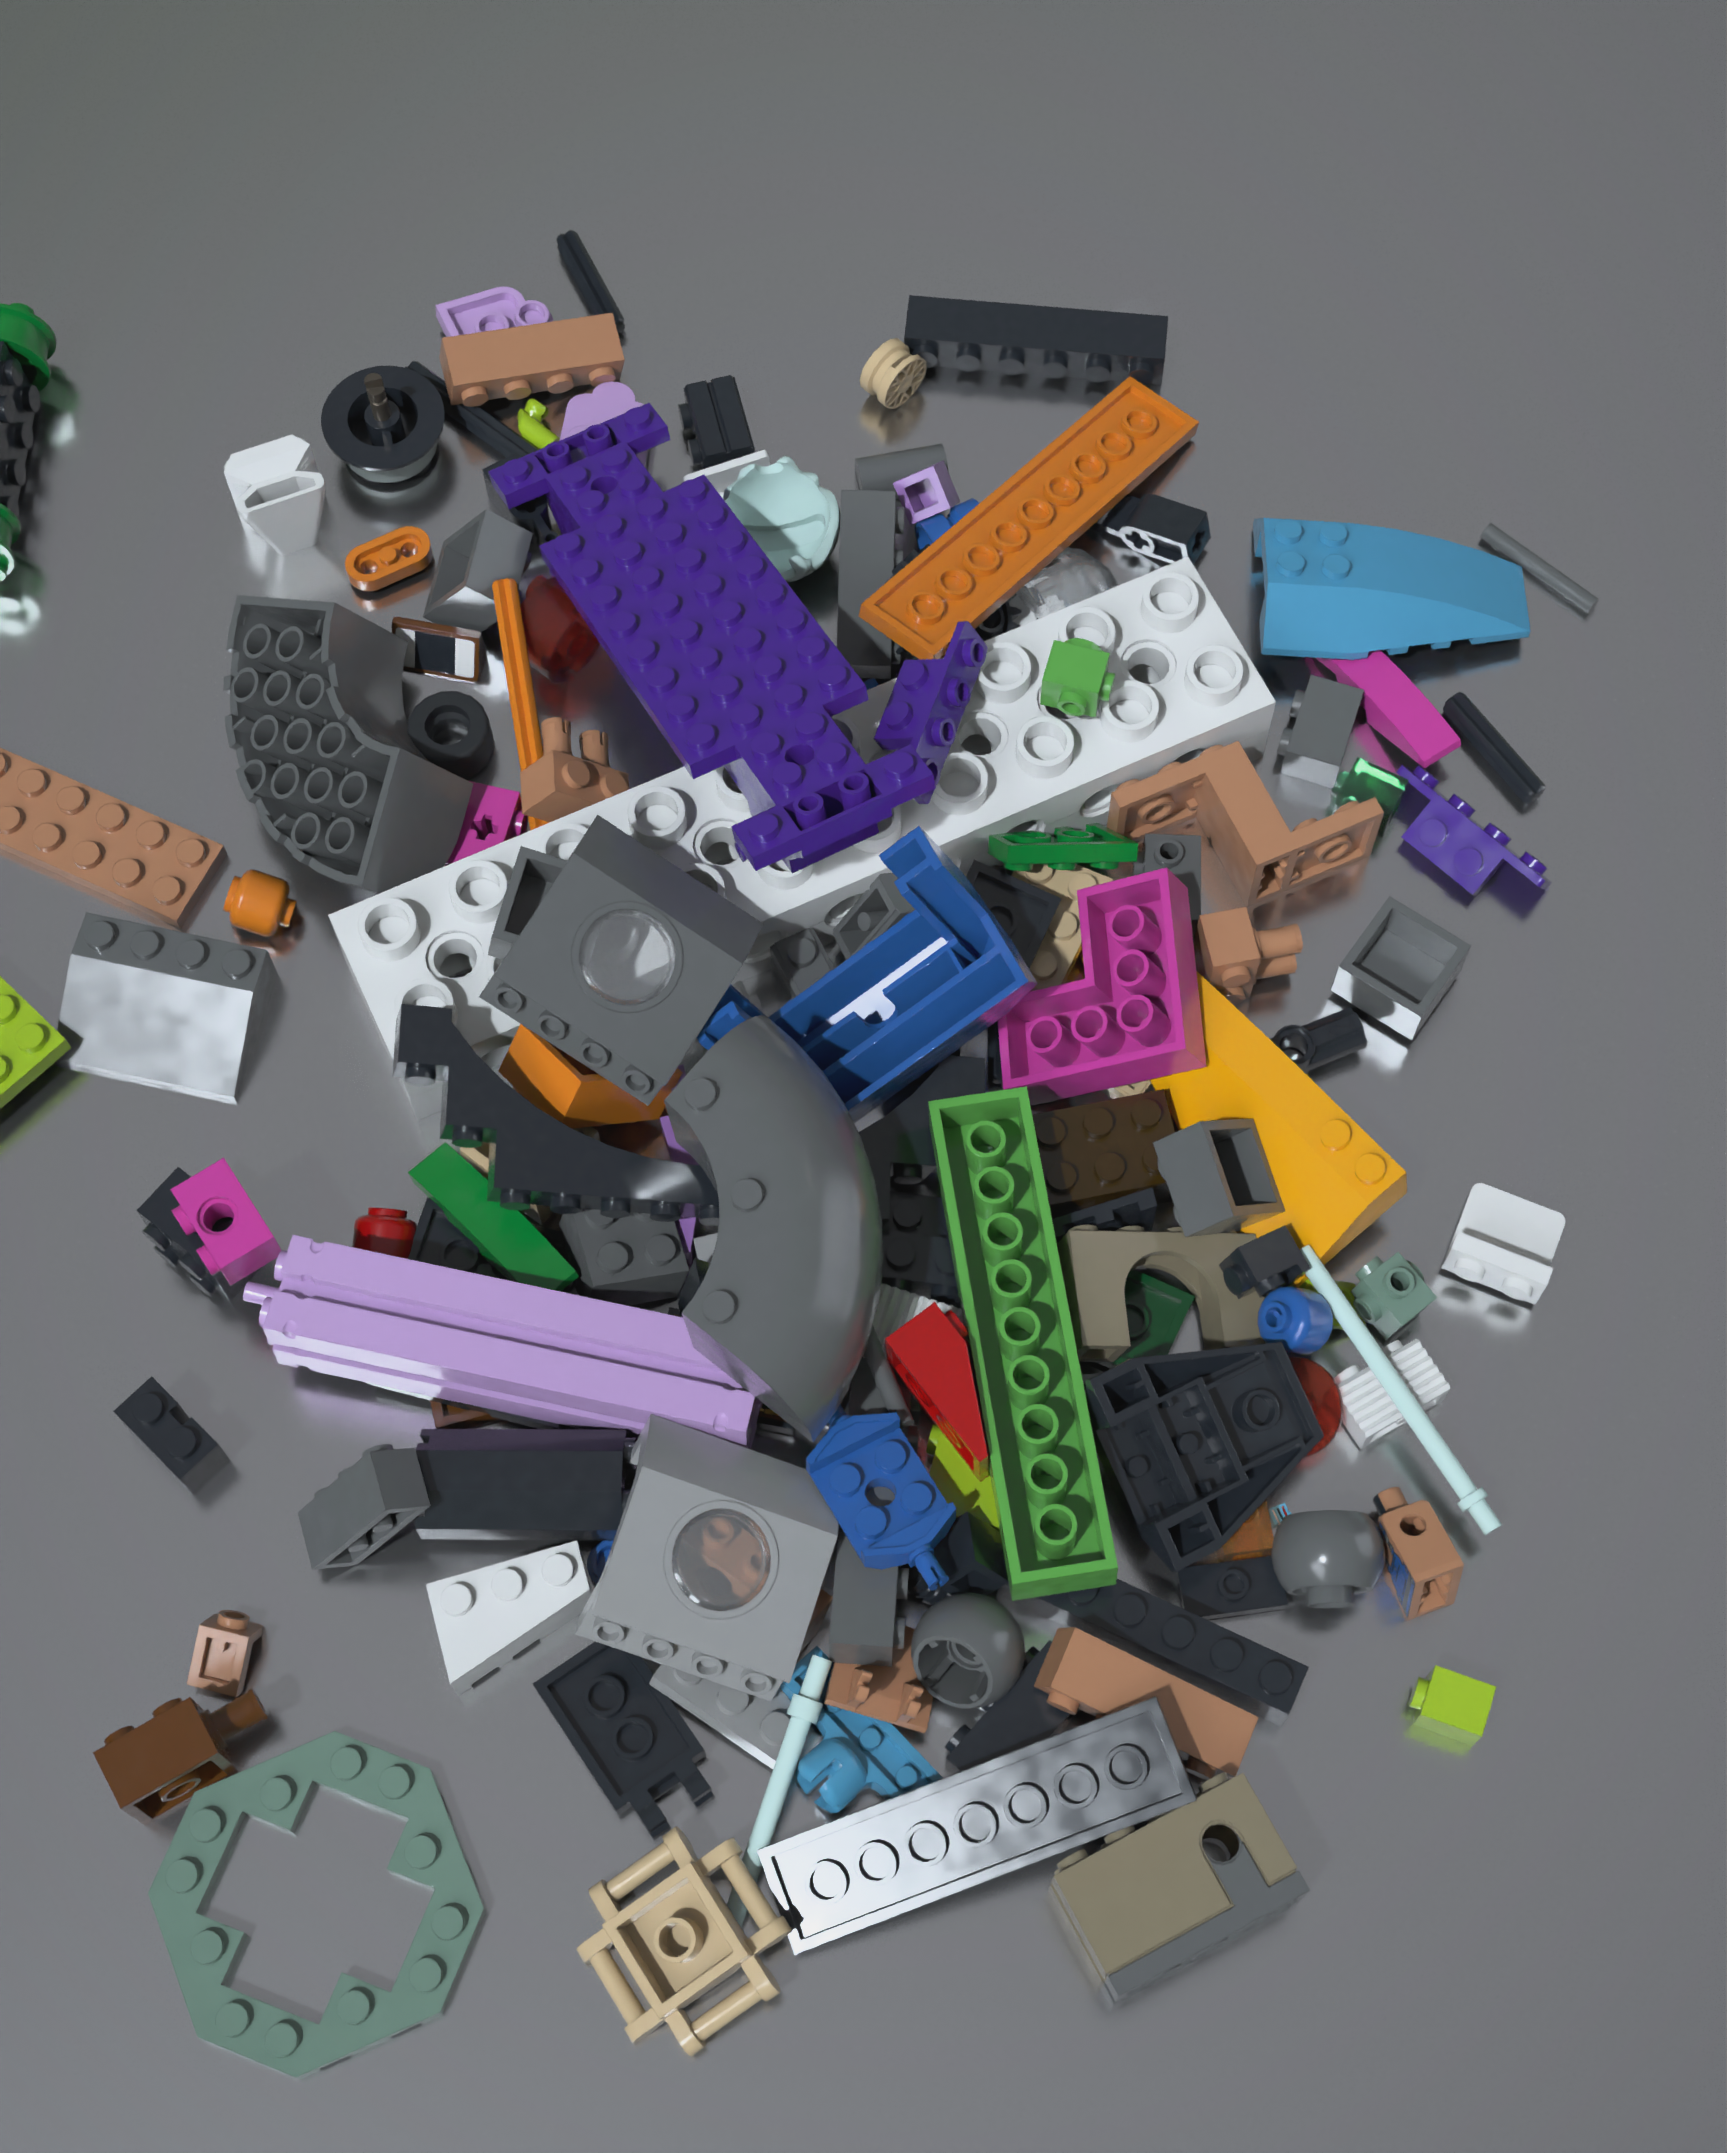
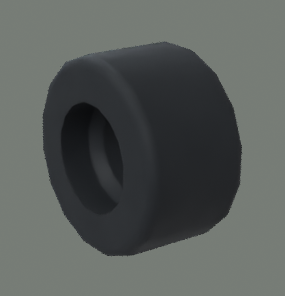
[407,691,493,779]

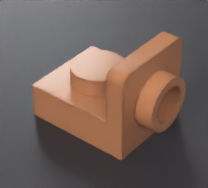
[187,1610,263,1697]

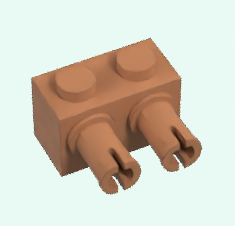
[520,717,629,822]
[1194,907,1303,1006]

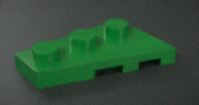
[988,823,1138,871]

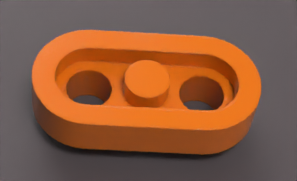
[345,526,433,591]

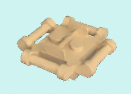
[576,1826,792,2056]

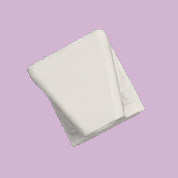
[224,434,326,555]

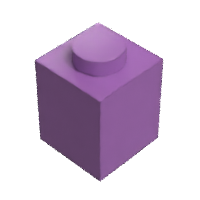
[893,460,961,525]

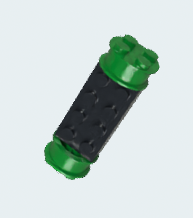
[0,303,57,581]

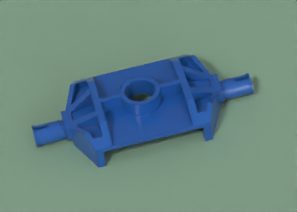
[806,1404,956,1591]

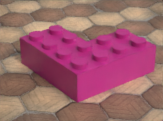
[998,867,1207,1106]

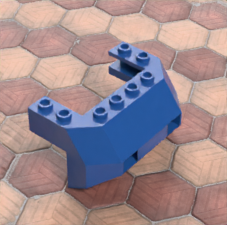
[696,826,1038,1123]

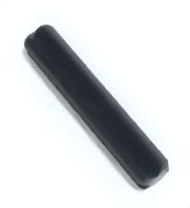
[556,230,625,333]
[1443,692,1545,804]

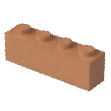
[439,313,625,407]
[1034,1627,1259,1780]

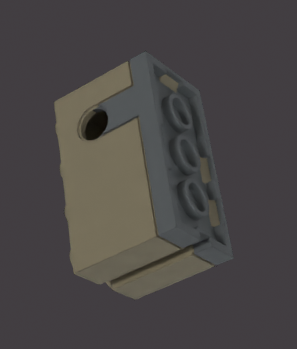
[1048,1772,1310,2008]

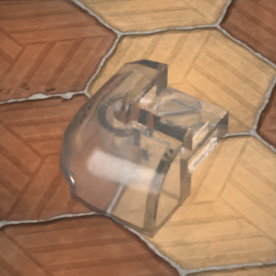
[1017,547,1119,620]

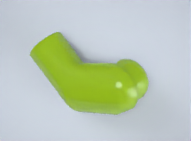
[518,398,560,449]

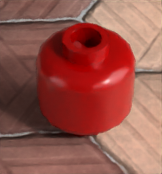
[352,1207,417,1259]

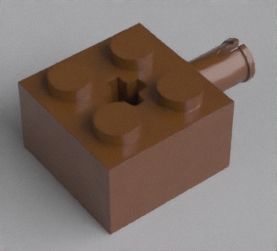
[93,1688,268,1826]

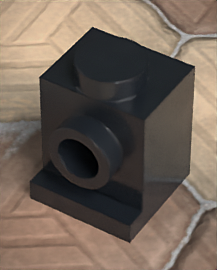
[1219,1225,1311,1299]

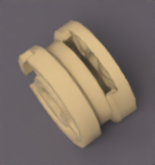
[860,338,927,410]

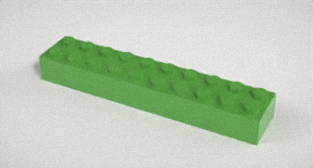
[928,1086,1118,1601]

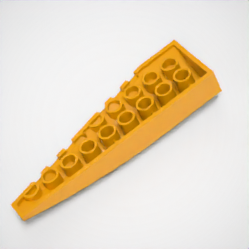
[1079,950,1407,1288]

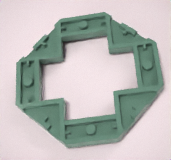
[148,1731,486,2080]

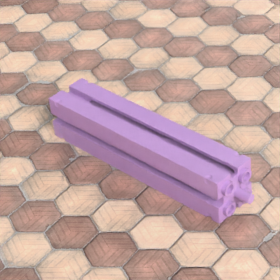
[243,1235,763,1449]

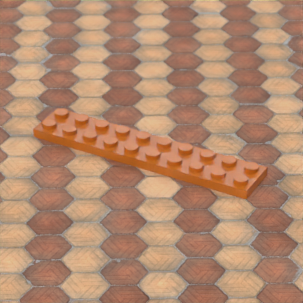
[859,376,1199,659]

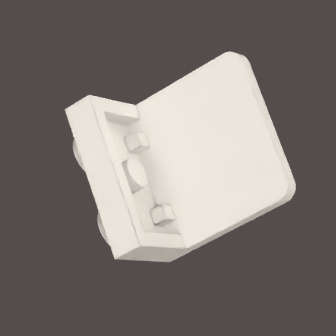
[1442,1183,1566,1305]

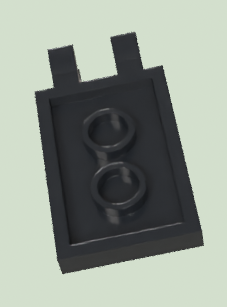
[533,1641,715,1840]

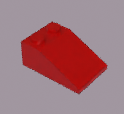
[885,1302,988,1482]

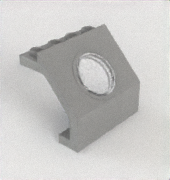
[575,1414,839,1701]

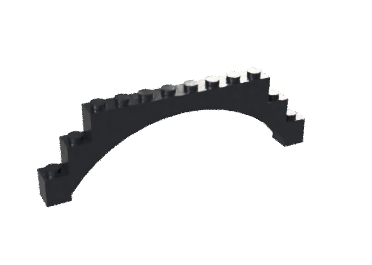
[392,1004,985,1227]

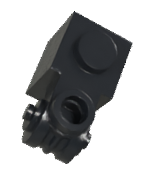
[901,1511,1009,1605]

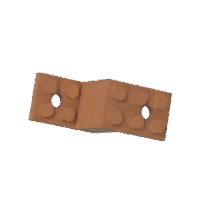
[1107,741,1384,907]

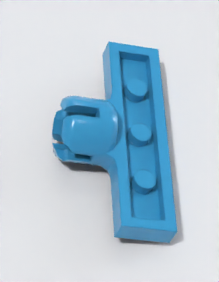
[780,1646,943,1813]

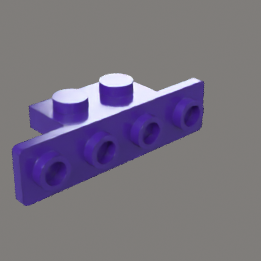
[873,621,988,804]
[1396,765,1552,896]

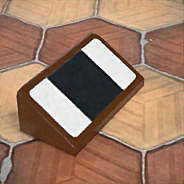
[392,617,487,683]

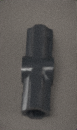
[1270,1007,1368,1075]

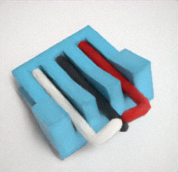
[1268,1503,1291,1527]

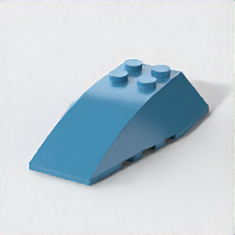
[1253,518,1531,660]

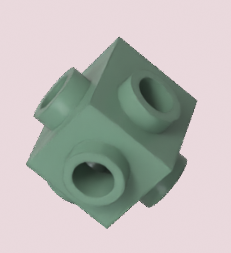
[1351,1251,1438,1340]

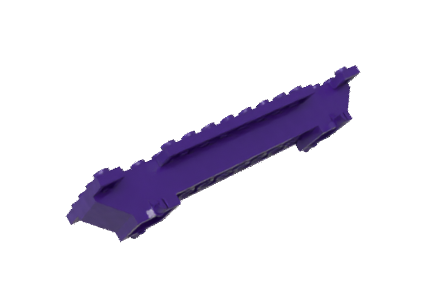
[488,403,936,873]

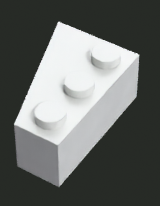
[426,1540,592,1696]

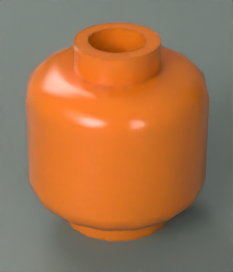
[223,869,297,937]

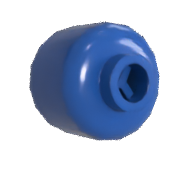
[1257,1287,1333,1354]

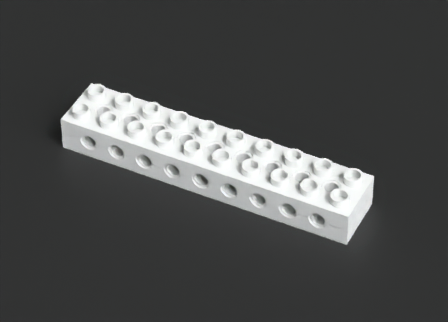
[328,557,1276,1121]

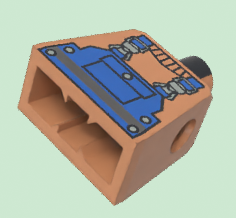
[1373,1487,1464,1621]

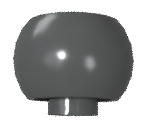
[1271,1510,1385,1609]
[911,1592,1025,1709]

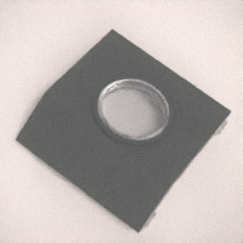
[479,815,764,1106]

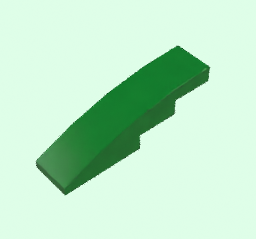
[408,1142,579,1292]

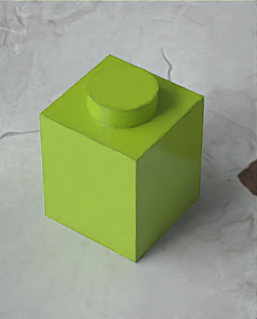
[1409,1665,1496,1746]

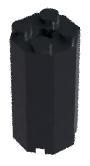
[415,1429,637,1540]

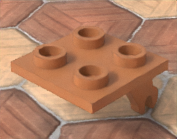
[824,1626,933,1733]

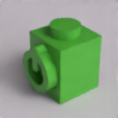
[1040,638,1116,717]

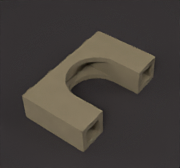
[1057,1225,1266,1362]

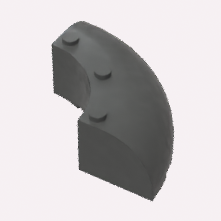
[223,595,473,894]
[664,1015,883,1442]

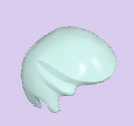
[723,456,840,583]

